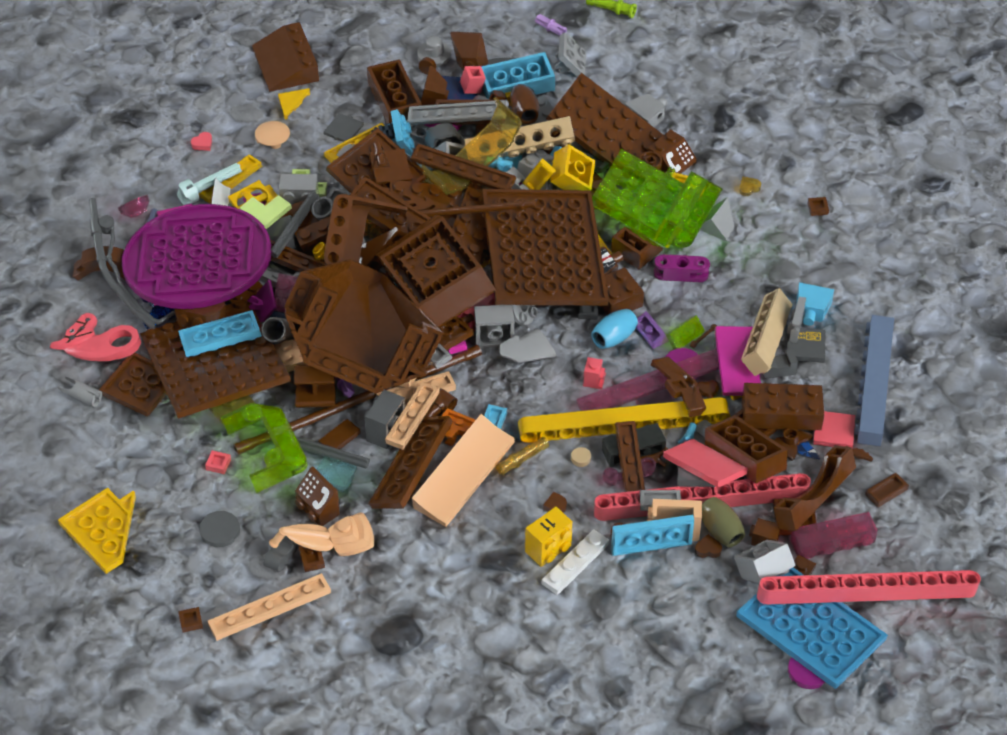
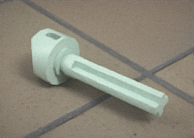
[177,163,242,205]

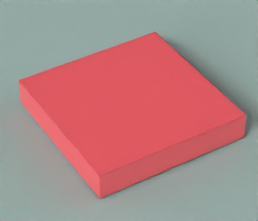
[813,411,855,448]

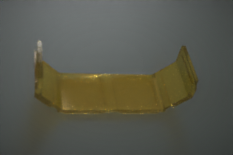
[421,97,522,195]

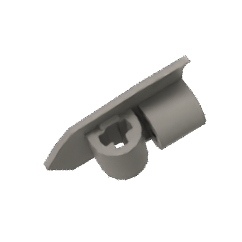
[499,328,556,363]

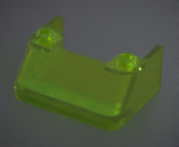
[221,403,308,493]

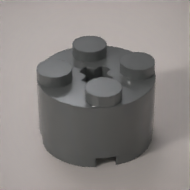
[425,123,465,148]

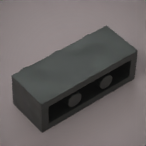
[602,423,666,468]

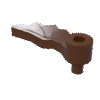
[845,446,873,462]

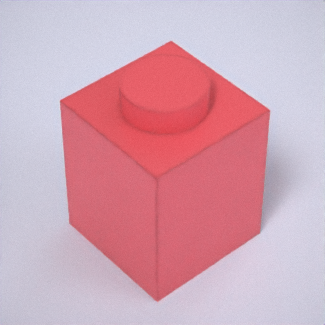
[460,66,486,94]

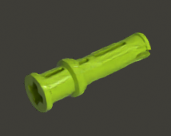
[586,0,637,18]

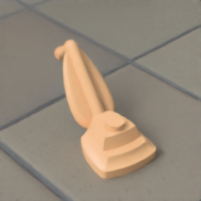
[269,513,374,556]

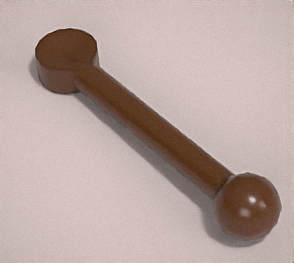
[690,324,717,349]

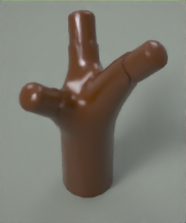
[640,447,668,467]

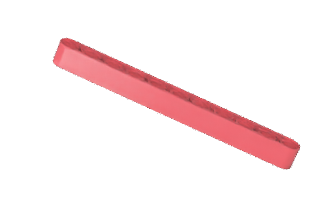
[594,473,810,521]
[757,570,981,605]

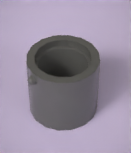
[311,196,333,221]

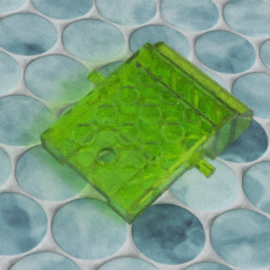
[592,149,723,248]

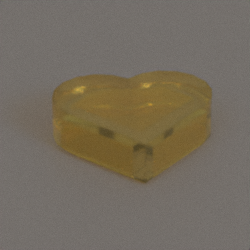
[739,176,761,196]

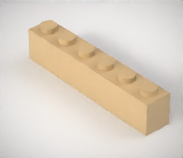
[741,288,792,376]

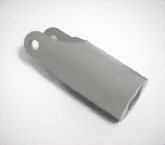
[58,376,102,407]

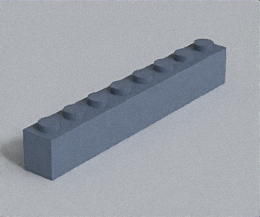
[854,315,894,447]

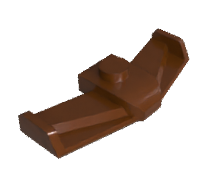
[651,356,706,417]

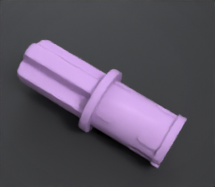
[535,14,567,36]

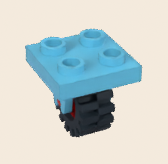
[371,109,415,156]

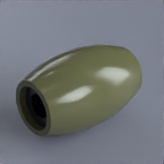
[702,497,745,548]

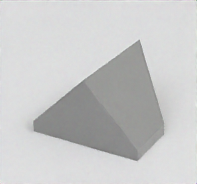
[693,197,734,241]

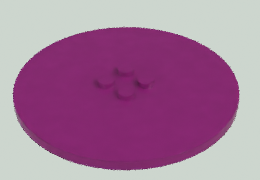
[122,204,271,309]

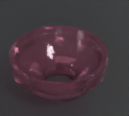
[117,195,150,219]

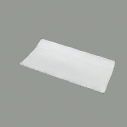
[212,177,231,206]

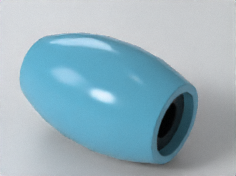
[591,309,638,349]

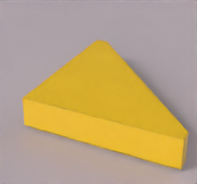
[278,88,310,120]

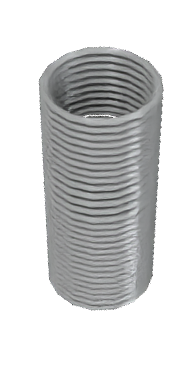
[262,317,294,343]

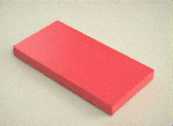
[663,439,748,488]

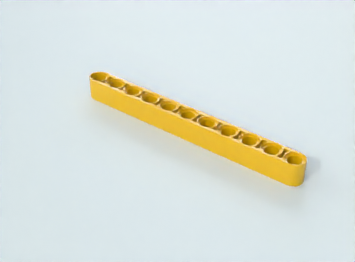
[518,397,731,443]

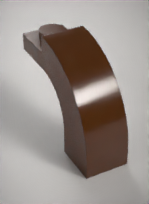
[73,246,126,281]

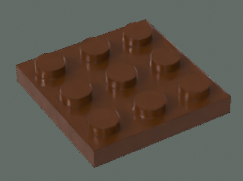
[99,353,167,417]

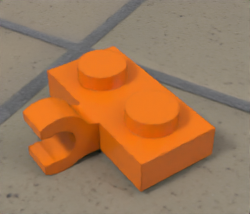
[442,408,475,446]

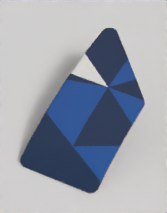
[797,441,820,460]

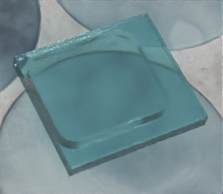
[317,456,357,492]

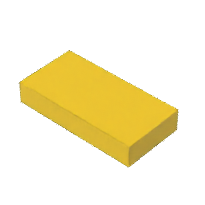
[522,158,556,190]

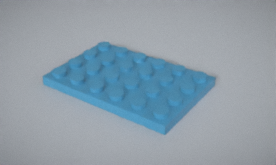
[736,567,888,689]

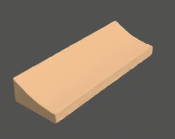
[412,414,515,527]

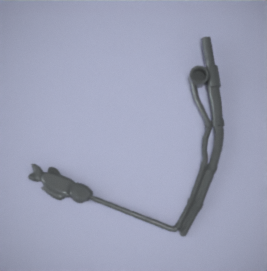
[89,198,175,329]

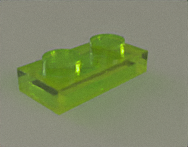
[666,315,705,350]

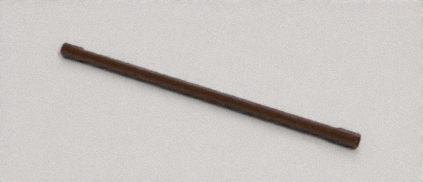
[233,345,482,455]

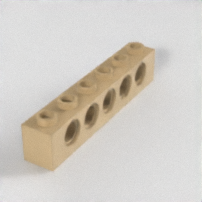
[464,116,575,164]

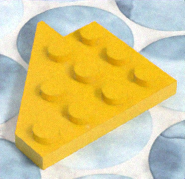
[58,487,136,574]

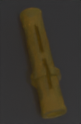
[496,436,550,475]

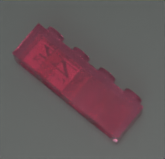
[790,512,878,559]

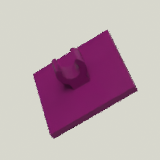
[247,280,277,322]

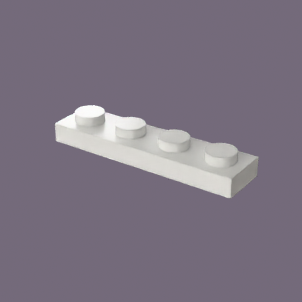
[542,529,609,595]

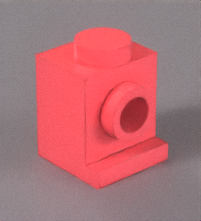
[583,357,606,389]

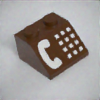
[648,129,697,177]
[295,466,340,526]

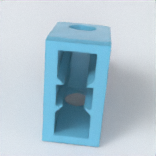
[797,282,834,326]

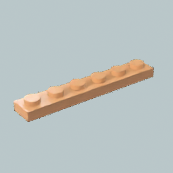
[208,573,331,641]

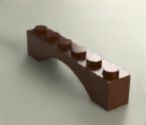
[774,445,856,531]

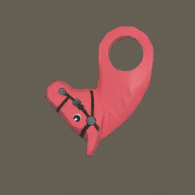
[50,313,141,361]

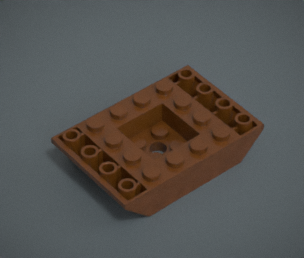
[375,214,496,328]

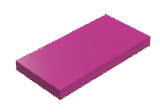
[714,326,761,396]

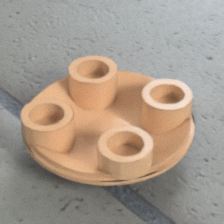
[255,121,290,149]

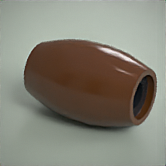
[509,84,540,124]

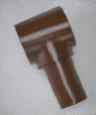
[424,388,458,417]

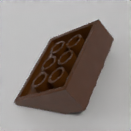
[252,22,319,92]

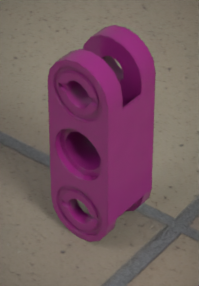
[654,254,710,282]

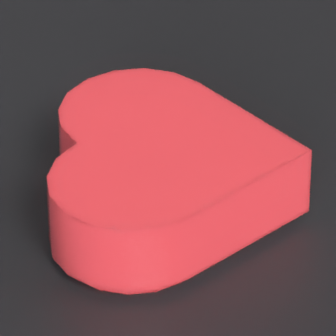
[191,132,212,151]

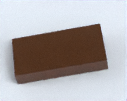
[318,419,361,449]
[865,472,909,508]

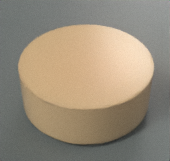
[571,447,591,467]

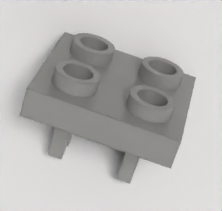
[555,33,586,77]

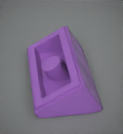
[636,311,671,349]

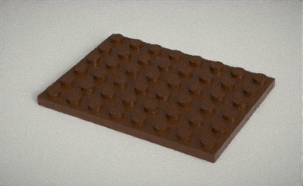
[482,189,609,306]
[140,298,291,419]

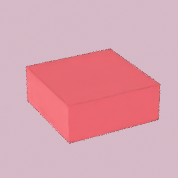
[205,450,231,474]

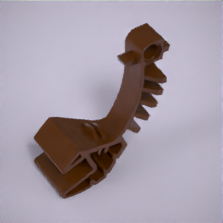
[294,366,336,408]

